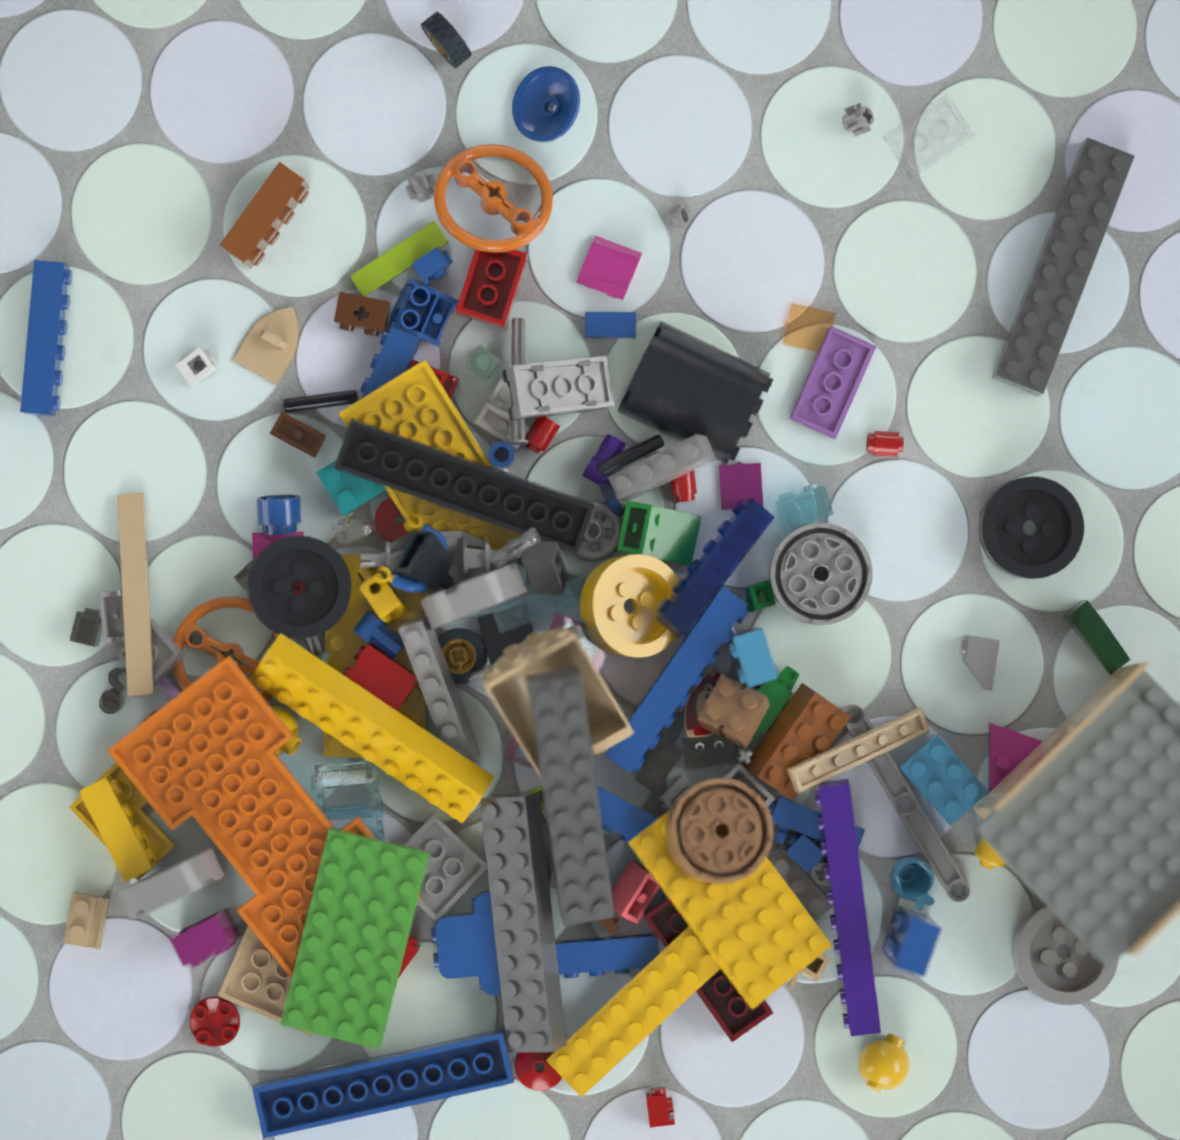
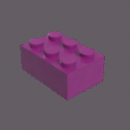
[170,907,240,968]

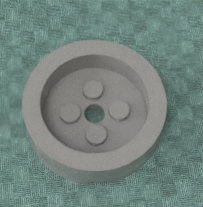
[769,523,873,625]
[420,563,527,630]
[117,848,225,920]
[1012,904,1119,1005]

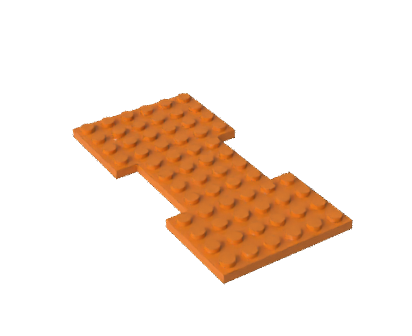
[107,655,422,979]

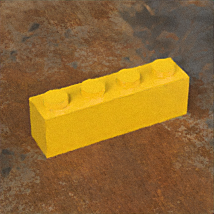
[79,776,157,882]

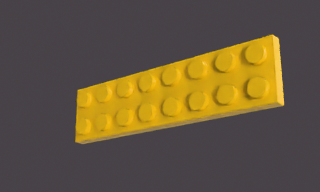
[546,926,720,1098]

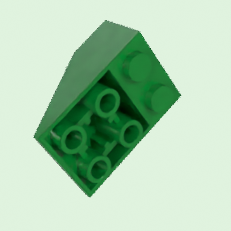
[617,500,702,566]

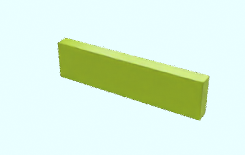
[350,221,449,297]

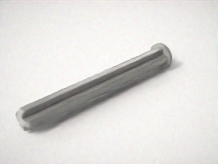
[508,318,528,445]

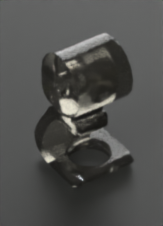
[99,667,127,714]

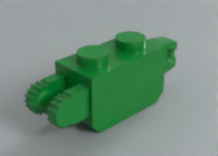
[749,666,800,744]

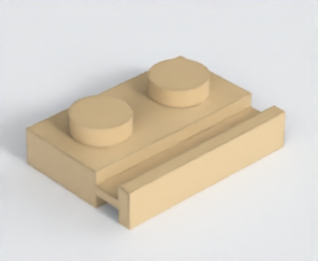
[63,892,110,950]

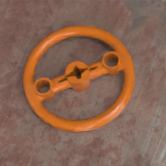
[434,144,553,252]
[173,597,279,702]

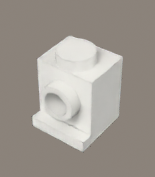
[175,347,217,387]

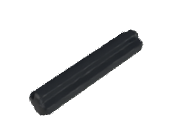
[283,390,358,413]
[597,434,664,476]

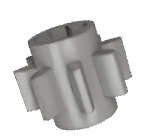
[842,103,874,137]
[406,171,436,203]

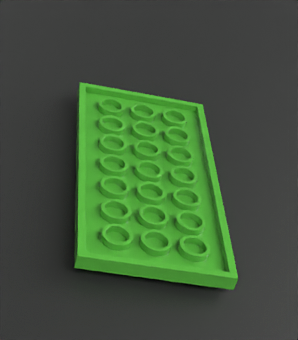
[280,827,430,1049]

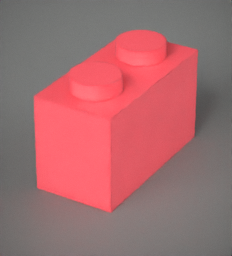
[611,860,660,924]

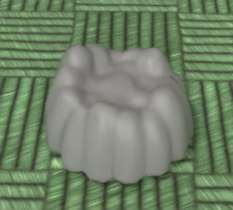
[669,204,690,228]

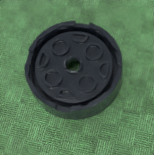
[978,476,1084,579]
[247,536,351,639]

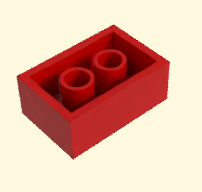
[456,249,528,329]

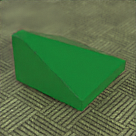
[746,580,776,613]

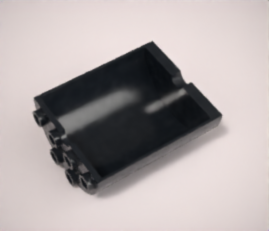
[617,321,774,464]

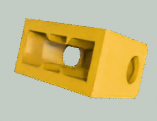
[357,568,410,625]

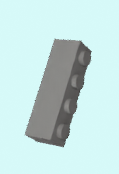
[608,435,716,501]

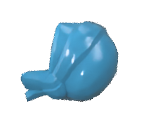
[890,857,935,911]

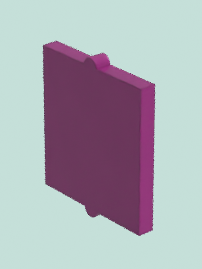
[719,462,763,511]

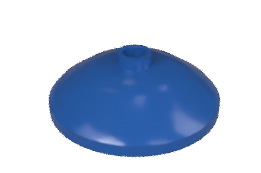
[512,66,580,142]

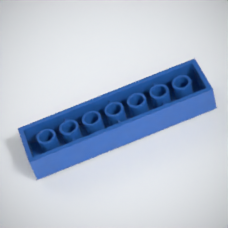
[605,587,749,773]

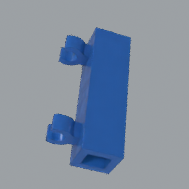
[768,796,865,848]

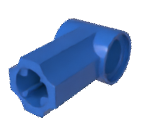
[353,610,404,659]

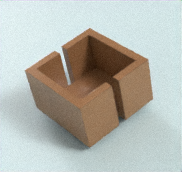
[697,675,770,749]

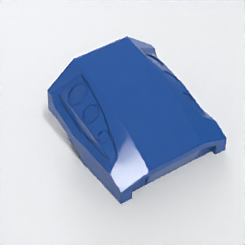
[389,279,459,347]

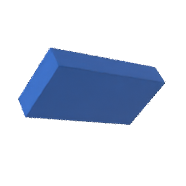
[585,312,636,338]

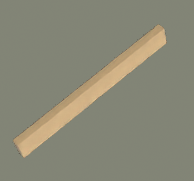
[117,493,155,697]

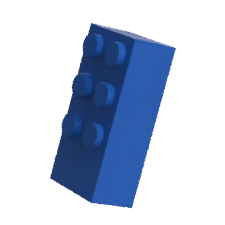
[882,906,942,977]

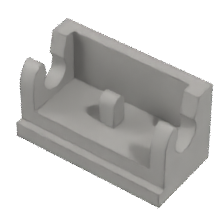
[99,590,125,643]

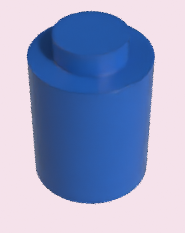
[489,442,515,469]

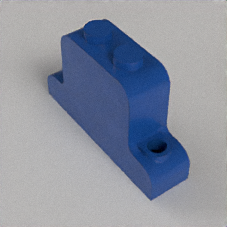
[431,890,501,995]

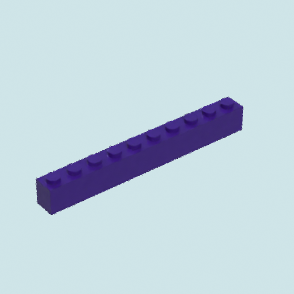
[814,779,881,1036]

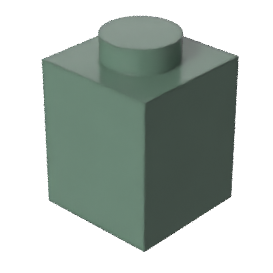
[465,345,502,382]

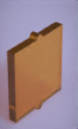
[783,303,835,352]

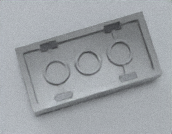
[502,356,615,421]

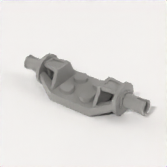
[360,530,515,582]

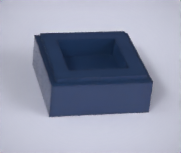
[600,481,624,516]

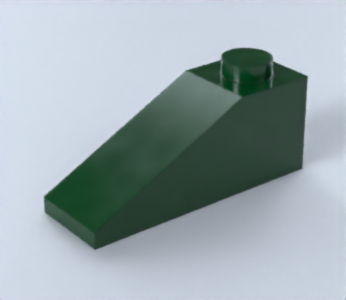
[1063,600,1131,675]

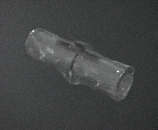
[490,528,541,568]

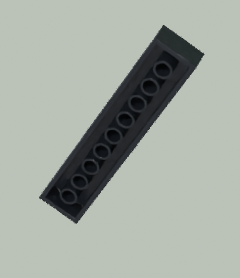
[334,417,595,554]

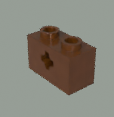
[334,292,391,337]

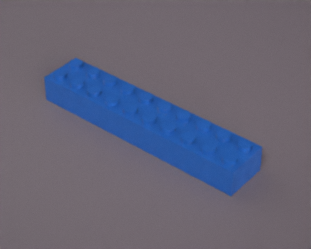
[252,1028,515,1139]

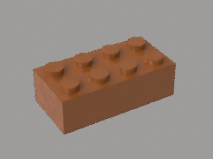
[220,161,310,269]
[744,683,851,801]

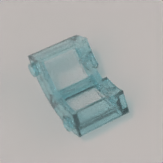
[310,761,385,841]

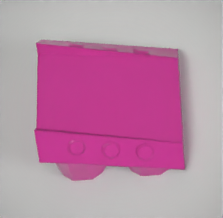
[576,236,643,300]

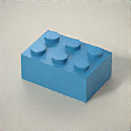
[727,628,779,687]
[897,733,989,826]

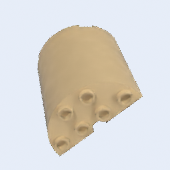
[483,627,634,777]

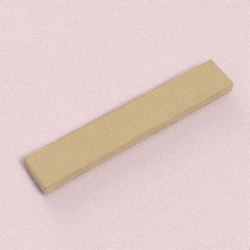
[787,708,930,793]

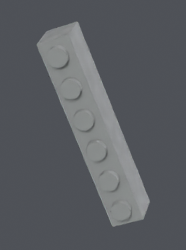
[398,614,481,763]

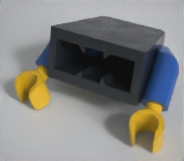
[374,514,454,592]

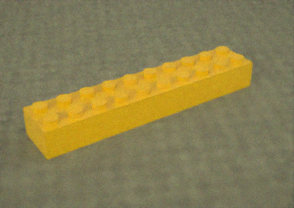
[250,633,495,824]

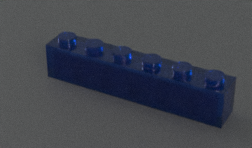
[655,498,774,638]

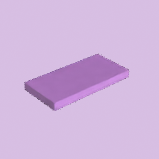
[789,326,877,439]

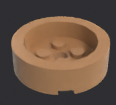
[665,778,773,884]

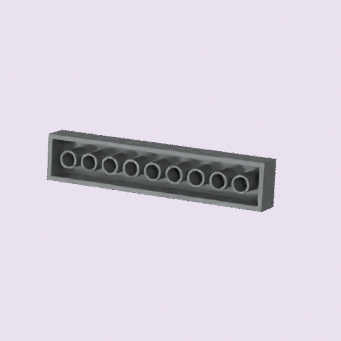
[992,137,1135,396]
[526,666,615,926]
[480,792,567,1053]

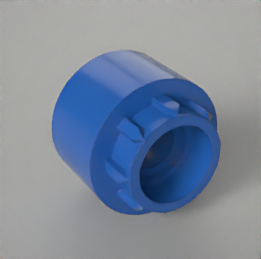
[256,495,301,535]

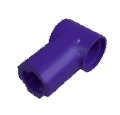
[582,433,626,486]

